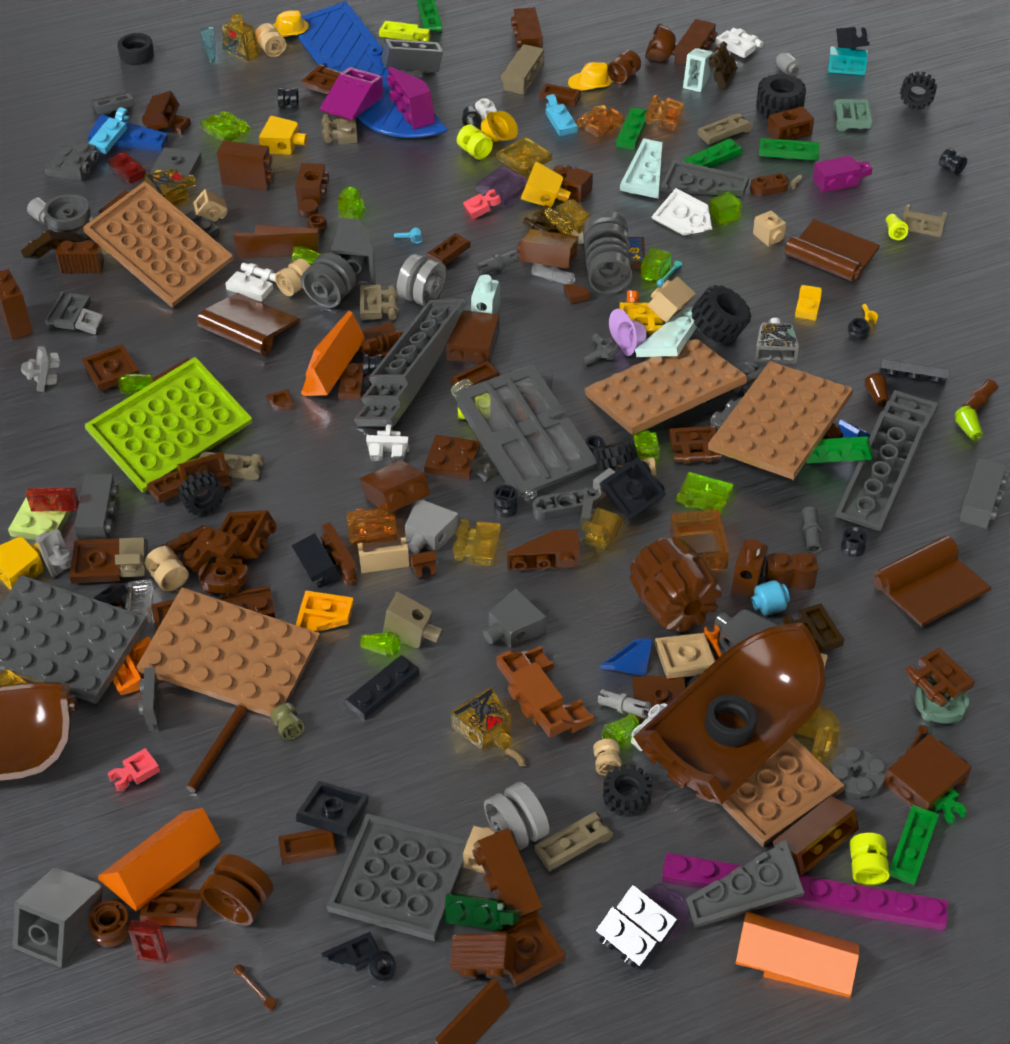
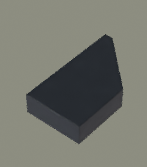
[321,932,379,971]

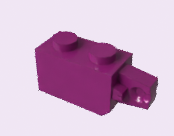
[813,156,873,193]

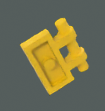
[619,302,663,336]

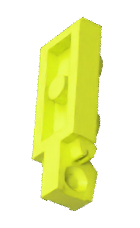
[379,21,431,42]

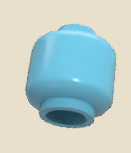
[751,580,790,616]

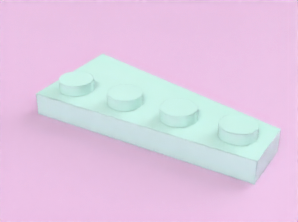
[620,139,662,198]
[635,307,697,357]

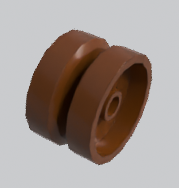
[199,854,274,926]

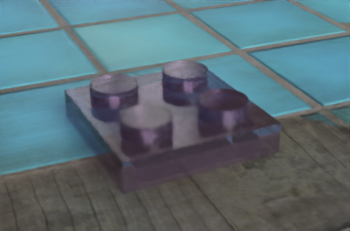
[476,166,528,207]

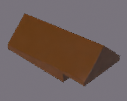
[234,225,321,259]

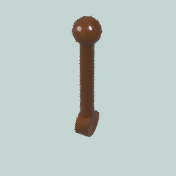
[898,725,928,760]
[233,964,276,1011]

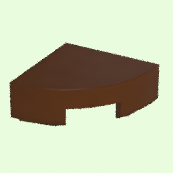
[171,115,191,135]
[564,284,591,304]
[266,389,295,410]

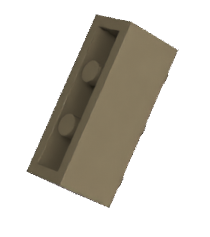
[501,44,544,95]

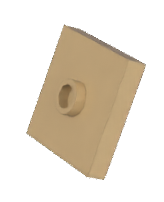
[655,633,715,679]

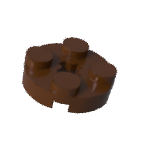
[198,556,249,595]

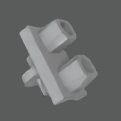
[21,346,60,392]
[36,529,72,578]

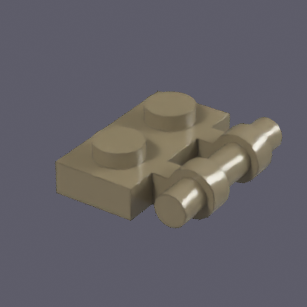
[321,114,358,144]
[360,284,399,320]

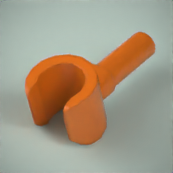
[626,291,640,303]
[704,625,722,659]

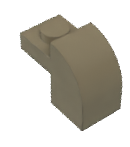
[115,537,148,577]

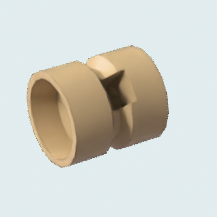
[255,23,286,57]
[275,258,310,296]
[144,546,189,592]

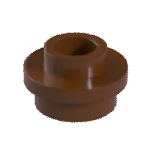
[307,214,327,232]

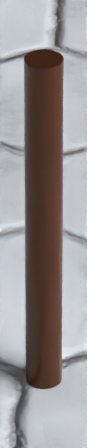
[186,705,247,792]

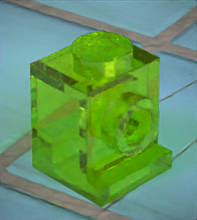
[337,186,366,219]
[633,430,660,465]

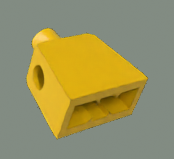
[259,116,308,154]
[520,162,571,207]
[0,537,44,590]

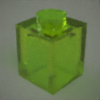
[709,192,742,226]
[640,247,671,283]

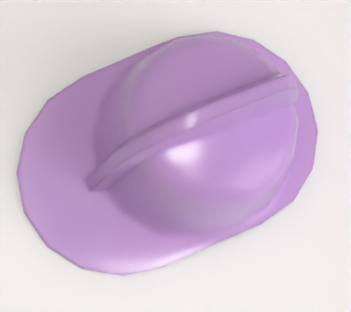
[609,309,648,356]

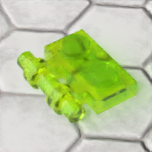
[200,111,250,141]
[676,472,733,514]

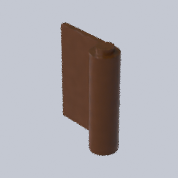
[784,219,880,282]
[197,293,300,355]
[873,535,991,627]

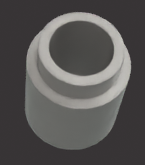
[776,52,802,76]
[27,198,48,225]

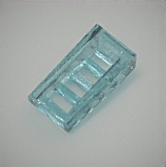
[200,26,216,63]

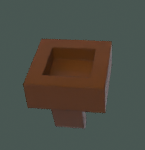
[409,550,437,579]

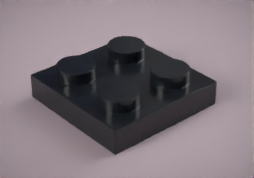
[296,781,369,837]

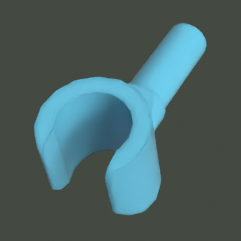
[394,227,422,244]

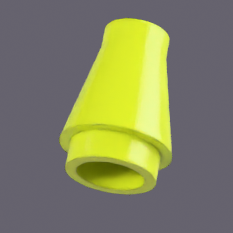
[886,214,909,240]

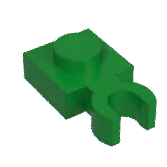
[933,788,967,824]

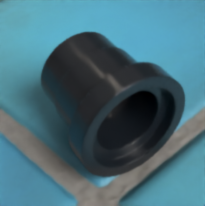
[462,106,481,127]

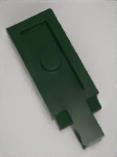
[445,893,521,930]

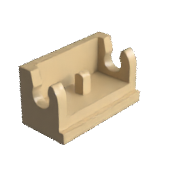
[357,537,409,573]

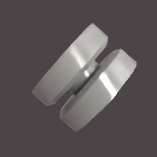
[397,254,446,306]
[484,781,549,851]

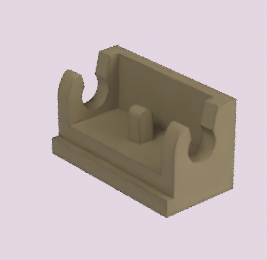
[902,204,947,237]

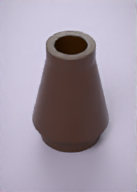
[864,373,889,407]

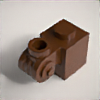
[553,165,593,202]

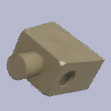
[382,592,443,649]

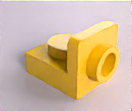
[795,285,822,321]

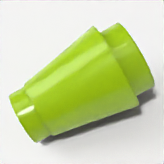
[955,406,983,441]

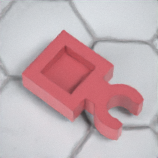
[463,189,501,220]
[108,748,160,791]

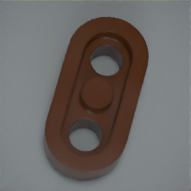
[750,173,789,196]

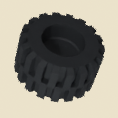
[756,74,806,118]
[691,285,752,344]

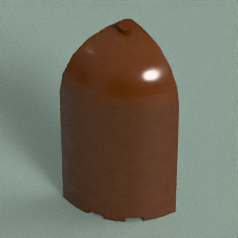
[633,623,825,804]
[0,682,77,781]

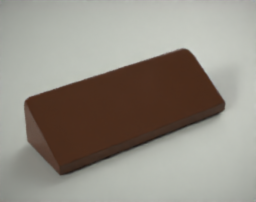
[435,978,510,1044]

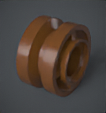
[87,900,132,947]

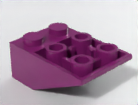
[320,67,383,120]
[387,67,435,130]

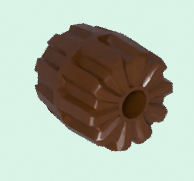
[629,536,722,632]

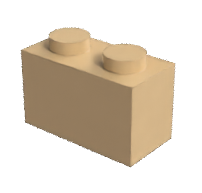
[648,276,696,323]

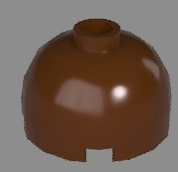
[645,23,677,62]

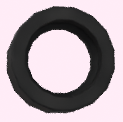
[117,33,154,64]
[705,695,757,747]

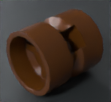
[607,50,641,84]

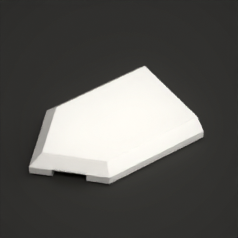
[651,188,712,236]

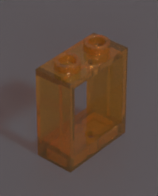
[670,510,729,570]

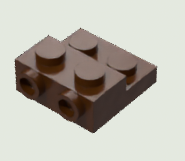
[220,510,277,559]

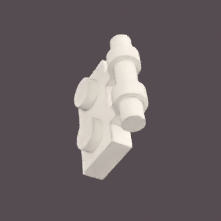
[715,28,764,58]
[226,263,276,302]

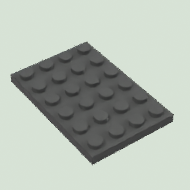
[0,575,149,704]

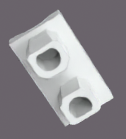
[366,424,410,462]

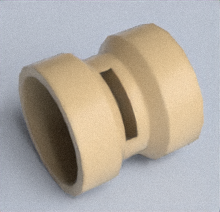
[593,739,622,776]

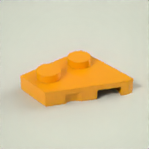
[295,590,355,632]

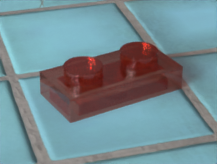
[108,152,147,184]
[26,488,79,512]
[128,920,169,963]

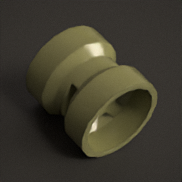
[270,703,305,740]

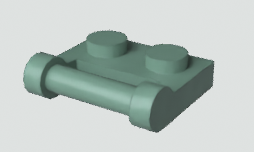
[833,99,872,131]

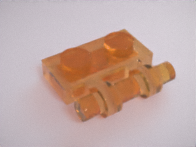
[645,95,684,132]
[575,105,625,138]
[346,507,398,545]

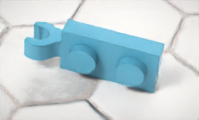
[546,94,578,136]
[89,107,130,154]

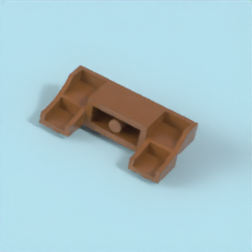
[496,646,594,738]

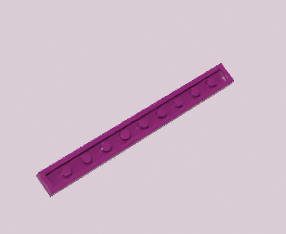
[662,853,948,931]

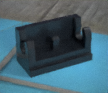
[836,27,870,48]
[291,533,341,588]

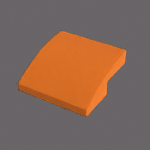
[113,636,163,695]

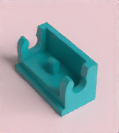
[828,47,868,75]

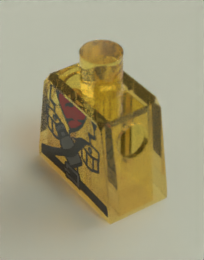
[222,13,260,62]
[144,169,196,206]
[451,687,512,750]

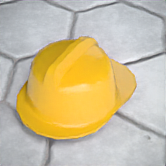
[272,10,309,37]
[568,62,612,91]
[481,111,518,143]

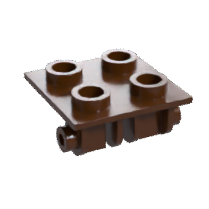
[359,322,403,357]

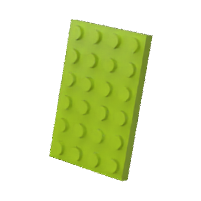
[85,357,252,493]

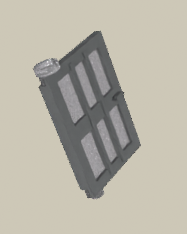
[451,364,597,501]

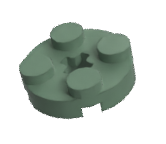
[915,677,969,724]

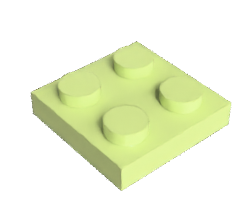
[8,496,73,541]

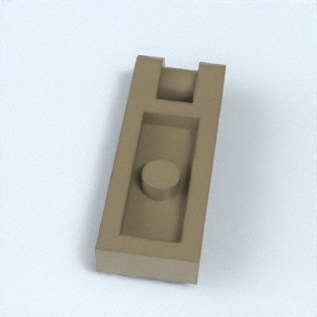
[698,113,753,145]
[199,452,265,480]
[534,812,614,871]

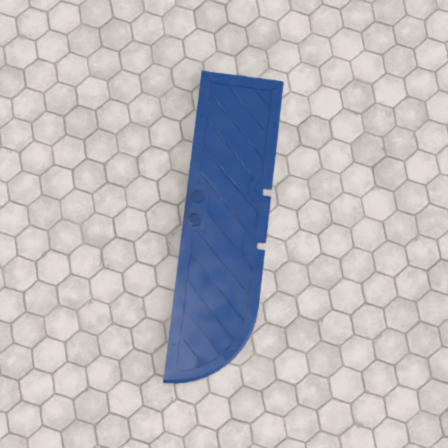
[297,1,447,138]

